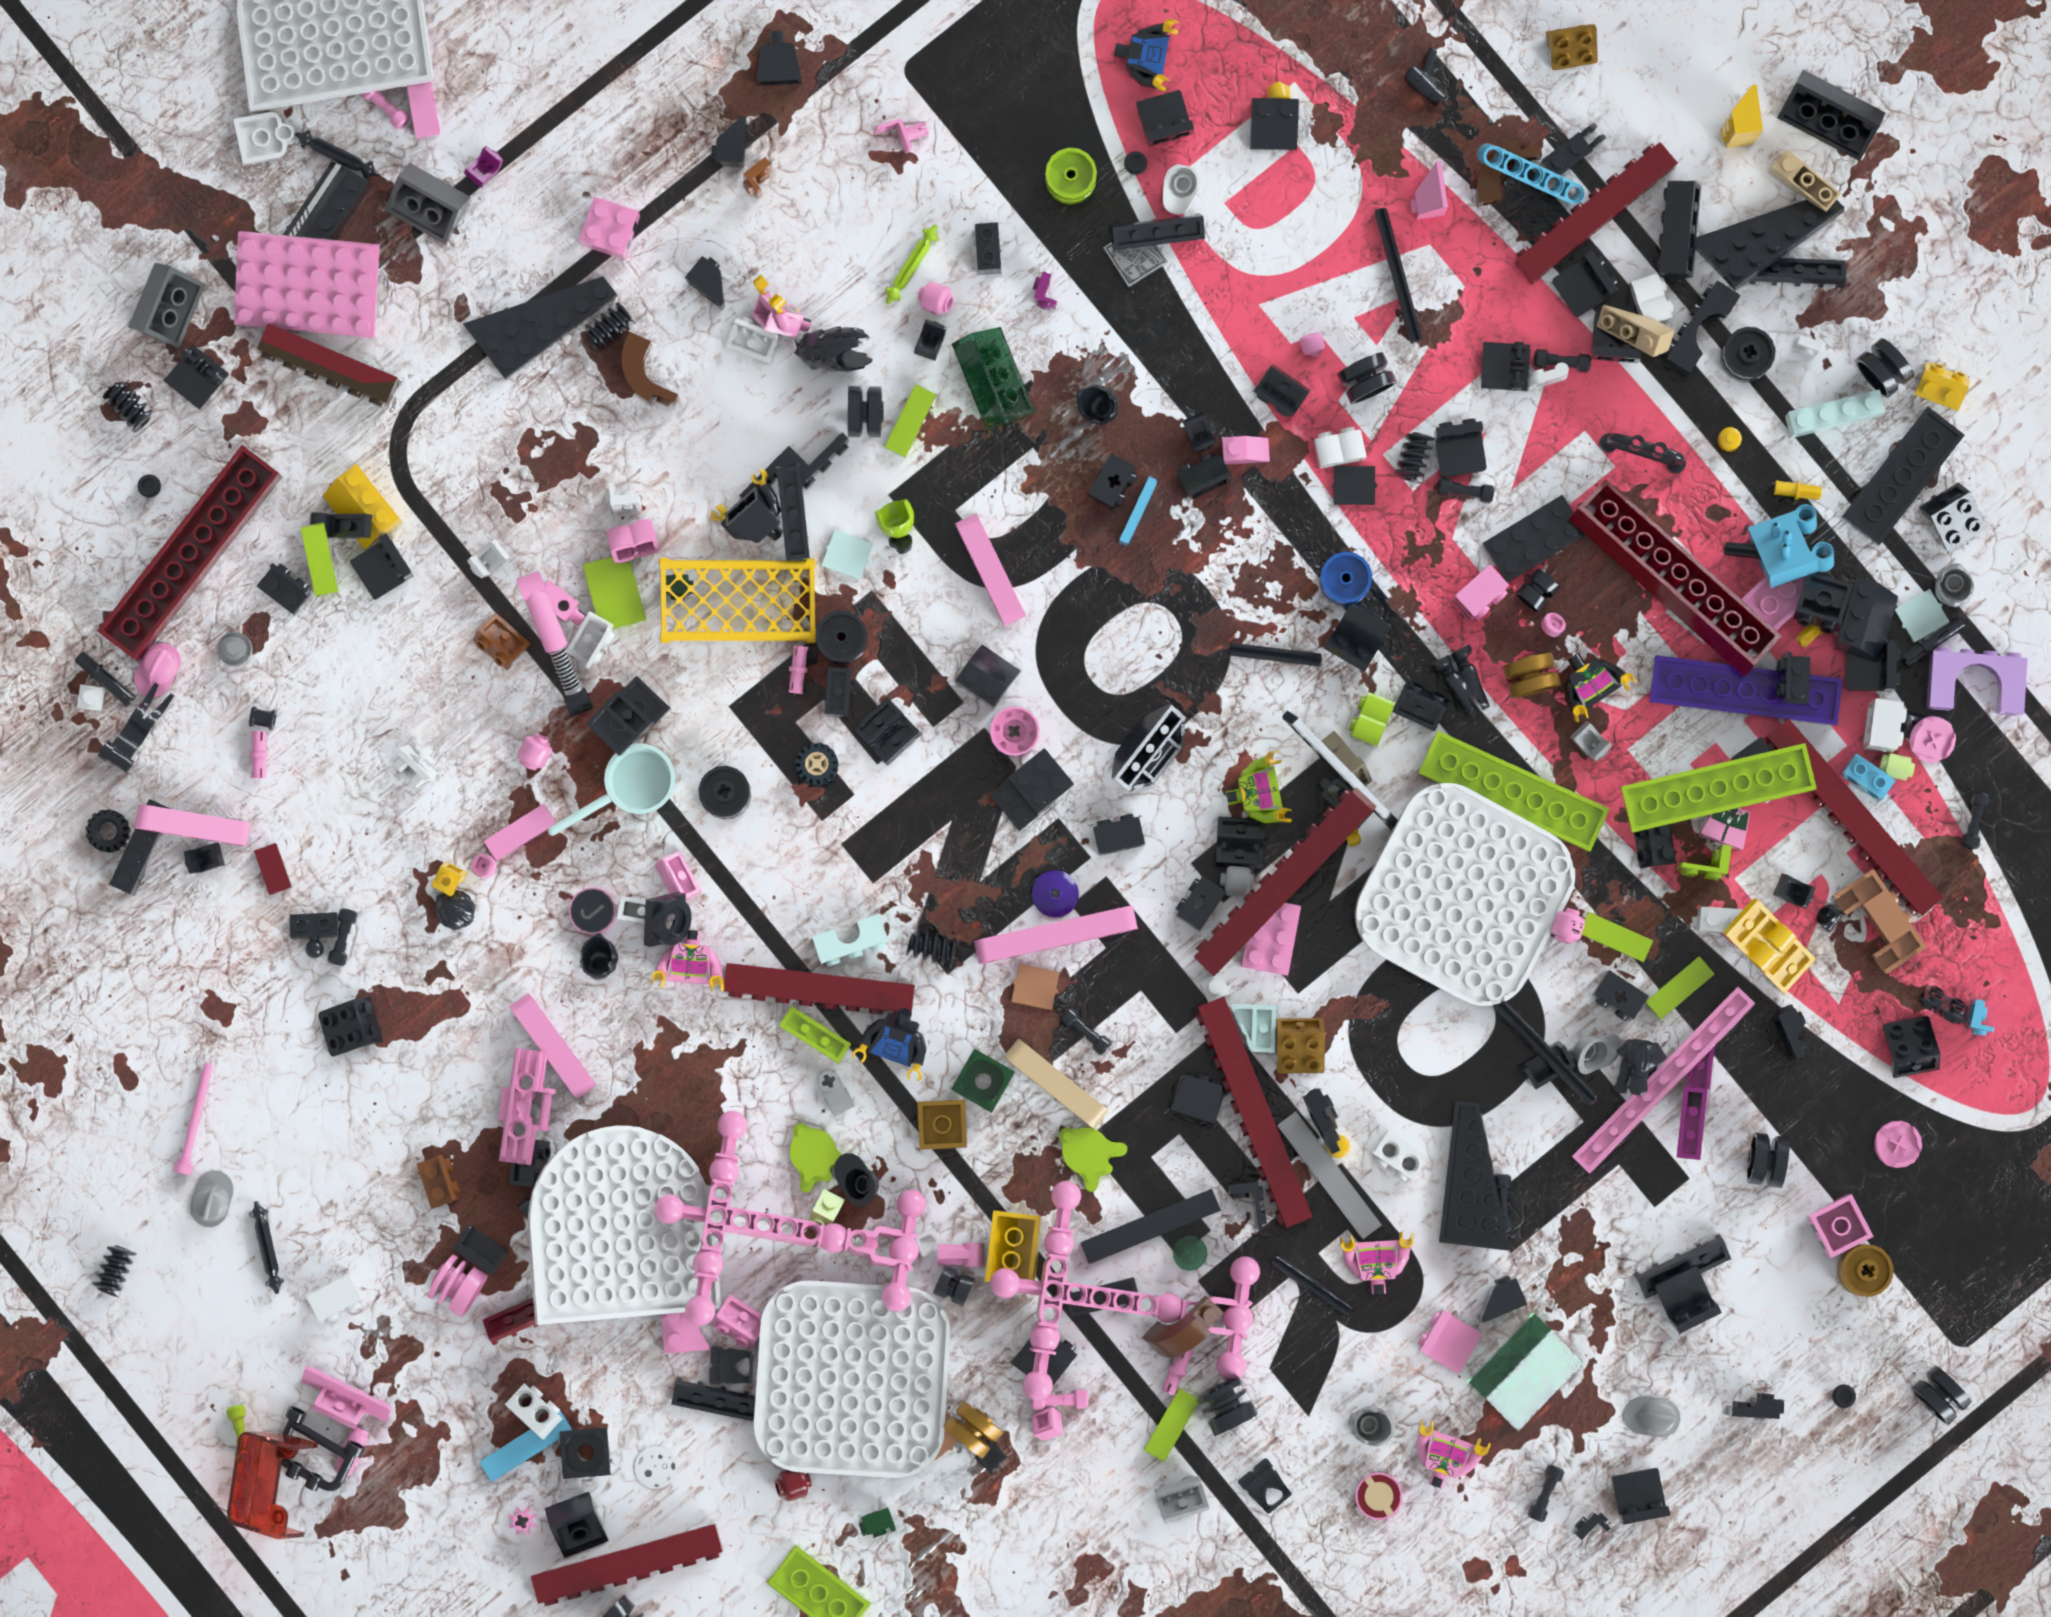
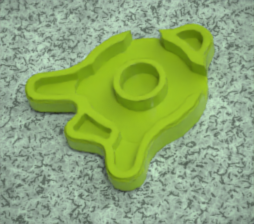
[789,1123,843,1193]
[1059,1127,1127,1192]

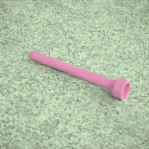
[172,1063,213,1176]

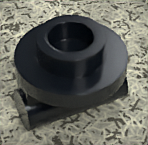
[1816,904,1844,933]

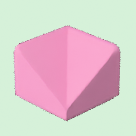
[1032,1407,1063,1441]

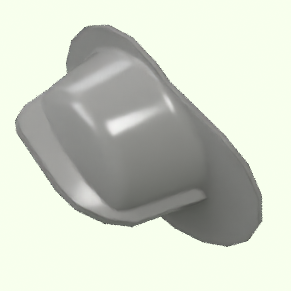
[1569,1034,1622,1074]
[190,1170,233,1227]
[1623,1396,1681,1437]

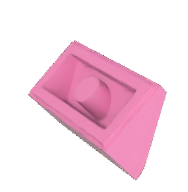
[655,851,702,900]

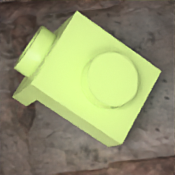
[808,1189,845,1226]

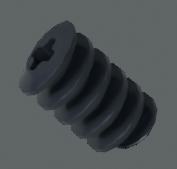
[585,302,636,352]
[103,381,154,433]
[1394,432,1435,484]
[906,928,957,968]
[92,1245,137,1298]

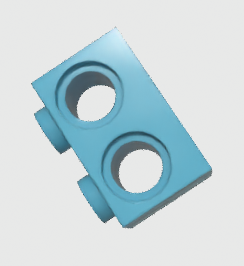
[1840,753,1896,802]

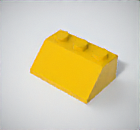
[1720,84,1763,148]
[322,464,402,551]
[985,1210,1043,1282]

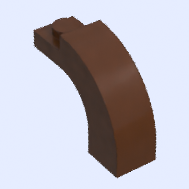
[1475,141,1542,207]
[621,332,679,407]
[1142,1295,1223,1358]

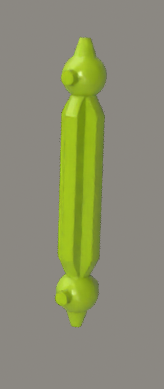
[885,224,939,304]

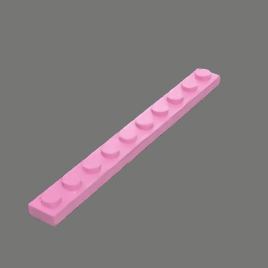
[1572,987,1755,1174]

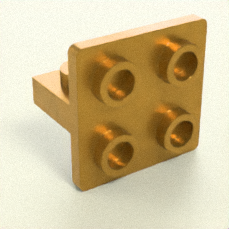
[1546,24,1598,70]

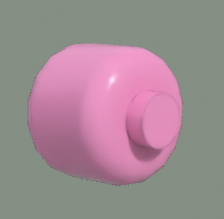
[1299,332,1325,357]

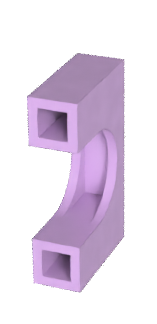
[1926,647,2028,716]

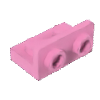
[712,1295,762,1349]

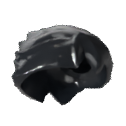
[1077,384,1119,426]
[434,890,476,931]
[579,933,619,980]

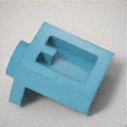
[1966,999,1994,1036]

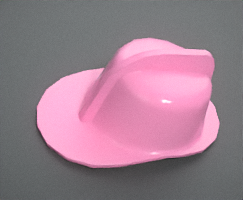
[134,643,181,697]

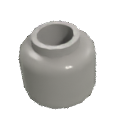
[1220,866,1254,898]

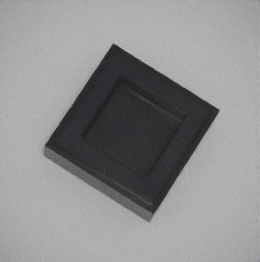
[974,1441,1007,1474]

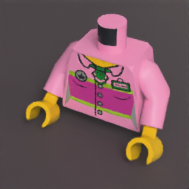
[752,275,811,337]
[651,930,724,992]
[1339,1232,1413,1294]
[1416,1419,1490,1489]

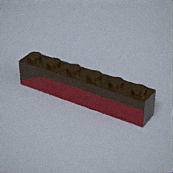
[257,324,400,407]

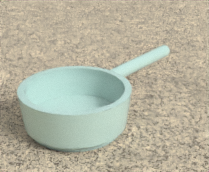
[548,743,675,836]

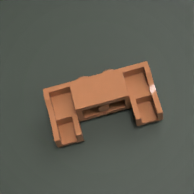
[1831,869,1927,975]

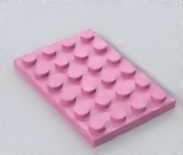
[234,231,380,338]

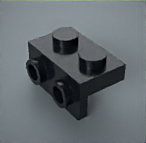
[1253,364,1311,417]
[1634,824,1676,869]

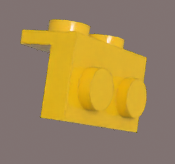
[1914,362,1970,411]

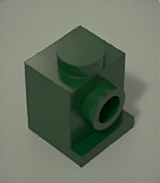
[666,574,694,602]
[858,1507,896,1538]

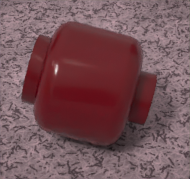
[775,1470,812,1501]

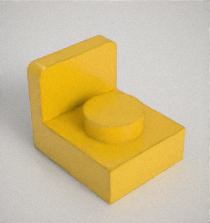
[432,861,468,896]

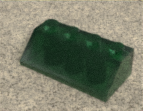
[952,327,1036,430]

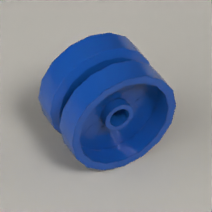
[1319,551,1372,607]

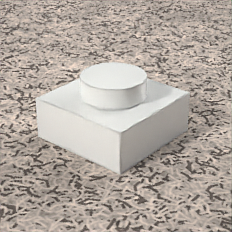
[1794,335,1823,356]
[77,684,105,712]
[1199,972,1230,1002]

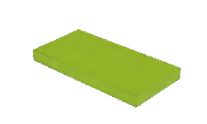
[767,1545,871,1617]

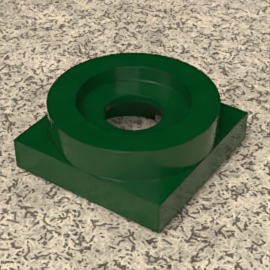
[951,1048,1015,1113]

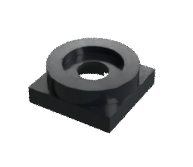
[644,892,692,947]
[559,1427,611,1479]

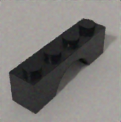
[1664,280,1741,377]
[109,799,171,896]

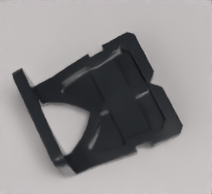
[709,1346,754,1384]
[1238,1458,1292,1514]

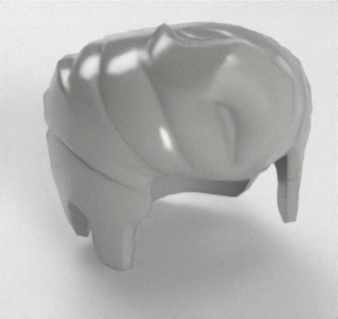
[1935,563,1974,607]
[1348,1406,1395,1447]

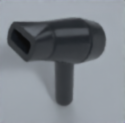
[1404,47,1446,107]

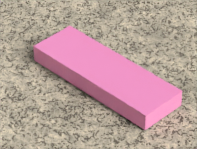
[484,804,556,861]

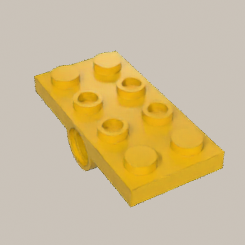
[1722,898,1816,994]

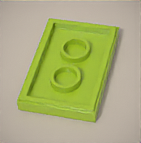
[583,556,647,630]

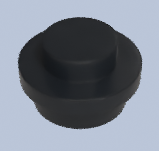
[1124,151,1147,175]
[137,474,161,498]
[1832,1384,1856,1408]

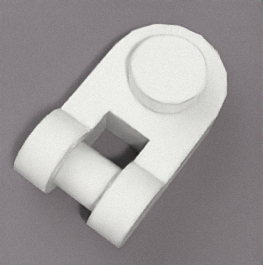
[1527,362,1569,389]

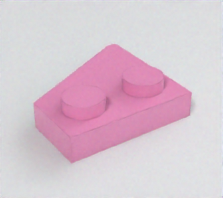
[662,1312,710,1353]

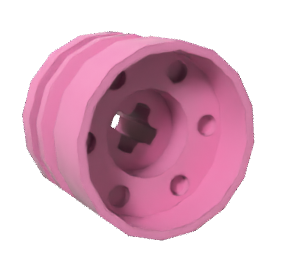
[989,706,1040,756]
[427,1254,488,1318]

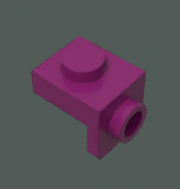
[464,146,503,188]
[1032,272,1057,310]

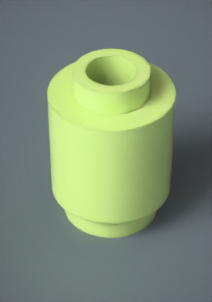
[1879,753,1915,781]

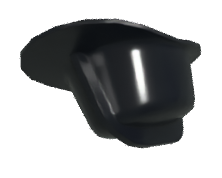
[834,1153,879,1207]

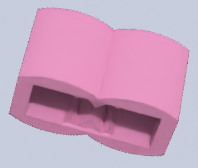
[606,519,660,563]

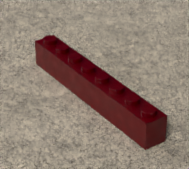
[1514,142,1678,285]
[723,963,915,1015]
[530,1523,724,1607]

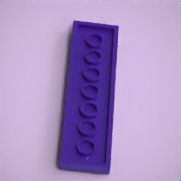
[1649,655,1843,726]

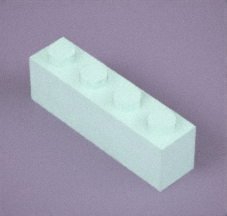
[1785,389,1885,438]

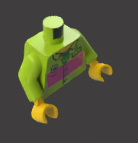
[1226,750,1292,823]

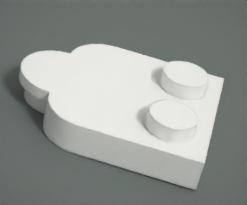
[233,112,296,166]

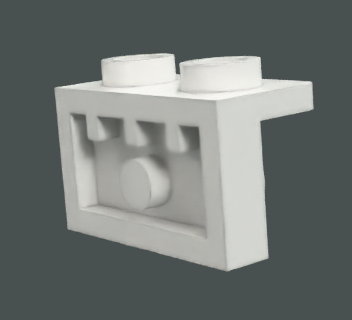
[605,482,642,514]

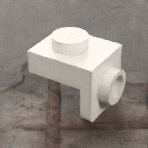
[467,540,510,578]

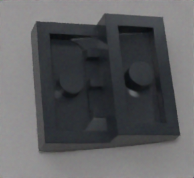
[853,697,922,766]
[1216,816,1265,869]

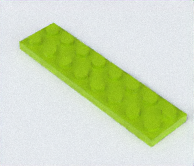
[1418,731,1610,852]
[1620,743,1817,833]

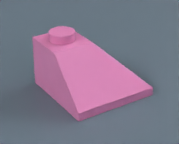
[1410,161,1448,219]

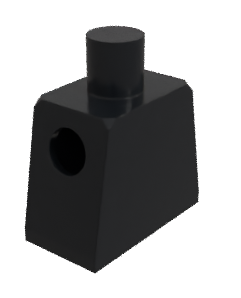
[757,31,802,86]

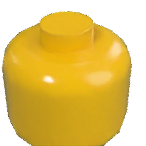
[1267,82,1291,99]
[1717,427,1742,452]
[1326,1134,1350,1158]

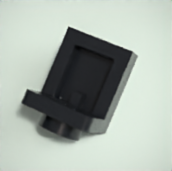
[914,319,947,361]
[1182,412,1217,452]
[184,843,225,874]
[1773,873,1815,909]
[1573,1512,1612,1540]

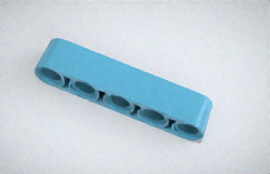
[1477,143,1585,204]

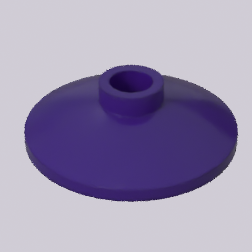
[1032,870,1079,918]

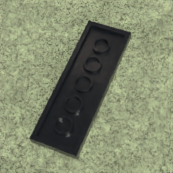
[1841,407,1965,546]

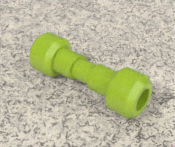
[226,1404,255,1463]

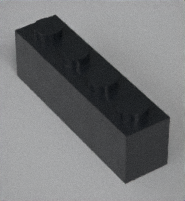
[1657,181,1701,278]

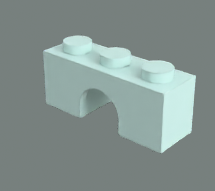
[812,914,889,967]

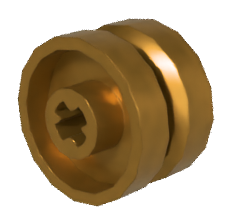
[1502,653,1561,699]
[1837,1244,1894,1297]
[942,1400,1003,1459]

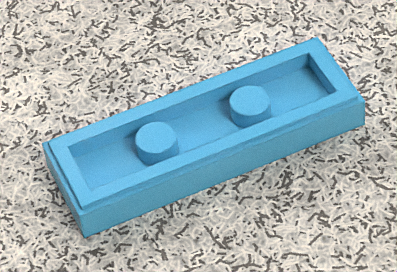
[1119,477,1157,546]

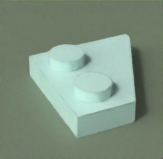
[1231,1004,1277,1053]

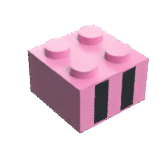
[579,196,640,260]
[1452,564,1509,622]
[1806,1194,1874,1258]

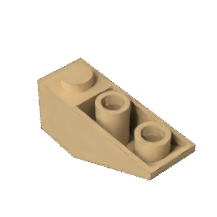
[1768,149,1841,212]
[1597,305,1675,357]

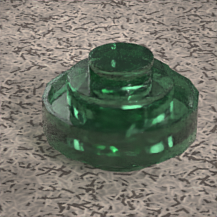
[1172,1236,1207,1271]

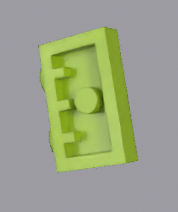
[1676,844,1732,881]

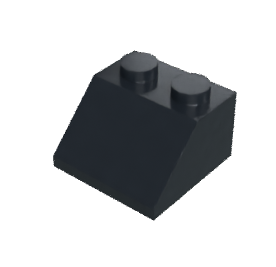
[1250,98,1299,151]
[1176,453,1232,502]
[955,644,1021,709]
[1478,1275,1528,1323]
[544,1491,609,1558]

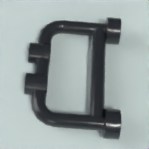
[1599,433,1686,474]
[275,1406,365,1491]

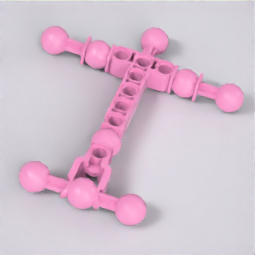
[654,1111,926,1326]
[990,1181,1260,1401]

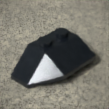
[1111,703,1187,792]

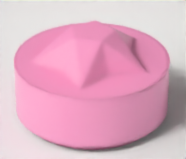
[1541,613,1566,637]
[472,853,496,878]

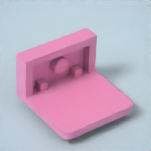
[1417,1309,1481,1373]

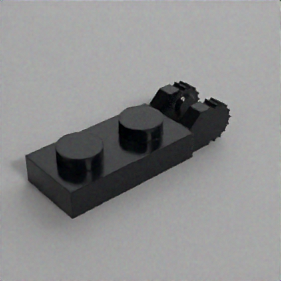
[1541,122,1606,175]

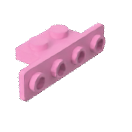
[301,1366,392,1430]

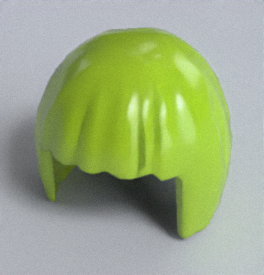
[874,499,914,538]

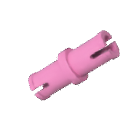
[788,645,808,694]
[249,731,268,778]
[1161,1350,1194,1396]

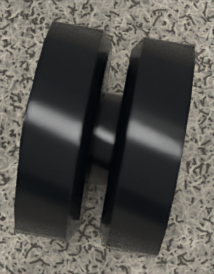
[1720,327,1776,383]
[1855,338,1914,398]
[1337,352,1397,405]
[848,386,884,438]
[815,610,868,665]
[698,766,752,820]
[1747,1132,1790,1188]
[1911,1365,1972,1426]

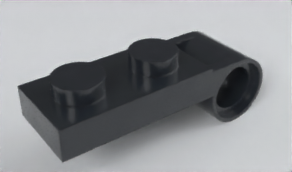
[309,512,372,539]

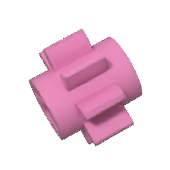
[508,1507,537,1535]

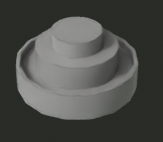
[217,632,253,667]

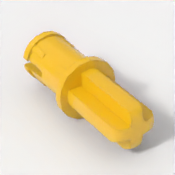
[1774,480,1822,500]
[1795,625,1824,648]

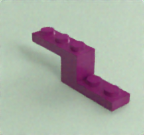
[1676,1046,1715,1160]

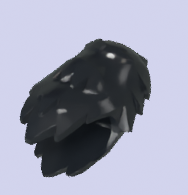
[794,326,873,372]

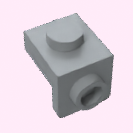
[1570,721,1612,761]

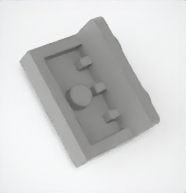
[1154,1476,1210,1524]

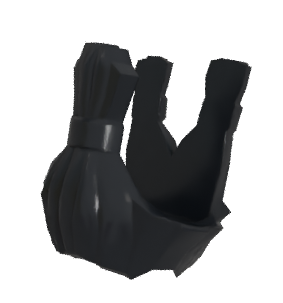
[1613,1038,1667,1096]

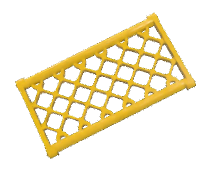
[658,557,816,643]

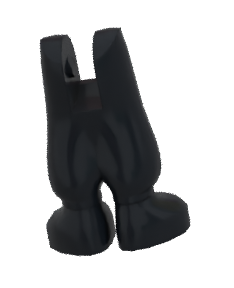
[1430,644,1490,718]

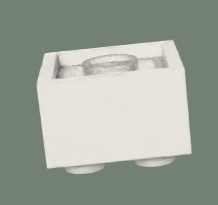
[1862,698,1907,753]

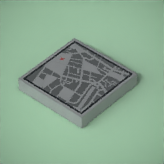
[1103,242,1168,288]

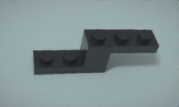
[739,432,849,499]

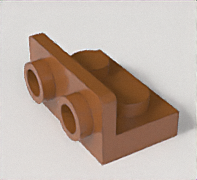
[743,157,772,199]
[473,613,531,670]
[417,1155,461,1209]

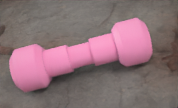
[360,91,410,129]
[1031,1389,1088,1410]

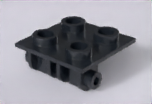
[1481,342,1530,391]
[163,345,229,410]
[1918,984,1968,1024]

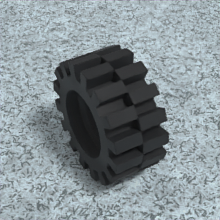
[85,809,131,853]

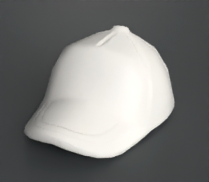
[1163,164,1200,215]

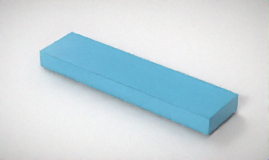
[479,1410,572,1482]

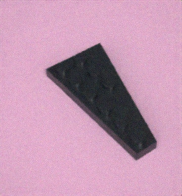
[1696,200,1845,291]
[463,276,618,380]
[1439,1101,1510,1251]

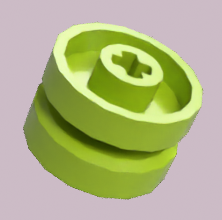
[1045,148,1097,205]

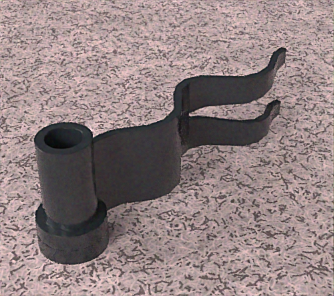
[98,682,175,773]

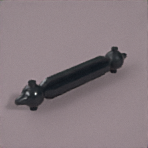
[295,130,379,179]
[249,1201,284,1294]

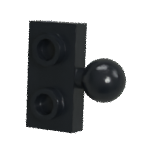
[290,912,338,958]

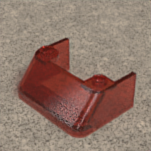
[227,1431,318,1540]

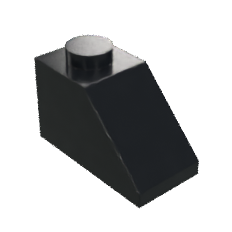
[711,116,747,167]
[685,256,725,310]

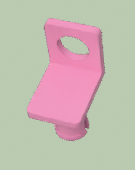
[873,118,929,154]

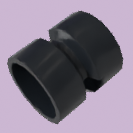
[1515,568,1560,613]
[933,1266,975,1306]

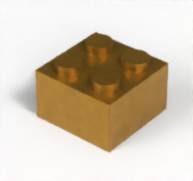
[917,1100,967,1150]

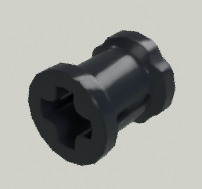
[249,706,277,731]

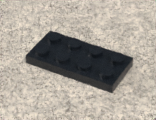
[1482,494,1586,583]

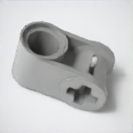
[818,1070,855,1117]

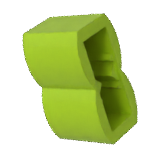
[1348,692,1395,748]

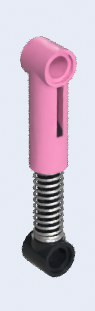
[516,570,593,717]

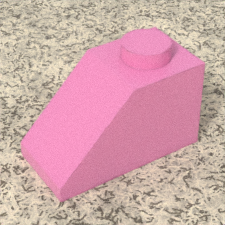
[1221,436,1270,465]

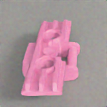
[498,1048,556,1165]

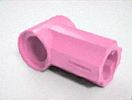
[937,1243,984,1267]

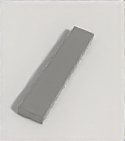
[1277,1111,1381,1239]

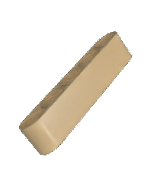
[1004,1039,1108,1129]

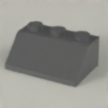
[385,163,471,245]
[128,263,206,349]

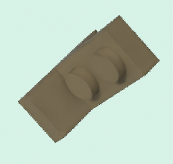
[1321,731,1373,786]

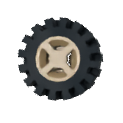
[796,742,839,786]

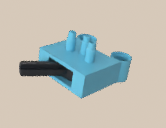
[1724,504,1834,588]

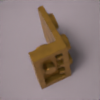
[1276,1018,1325,1074]

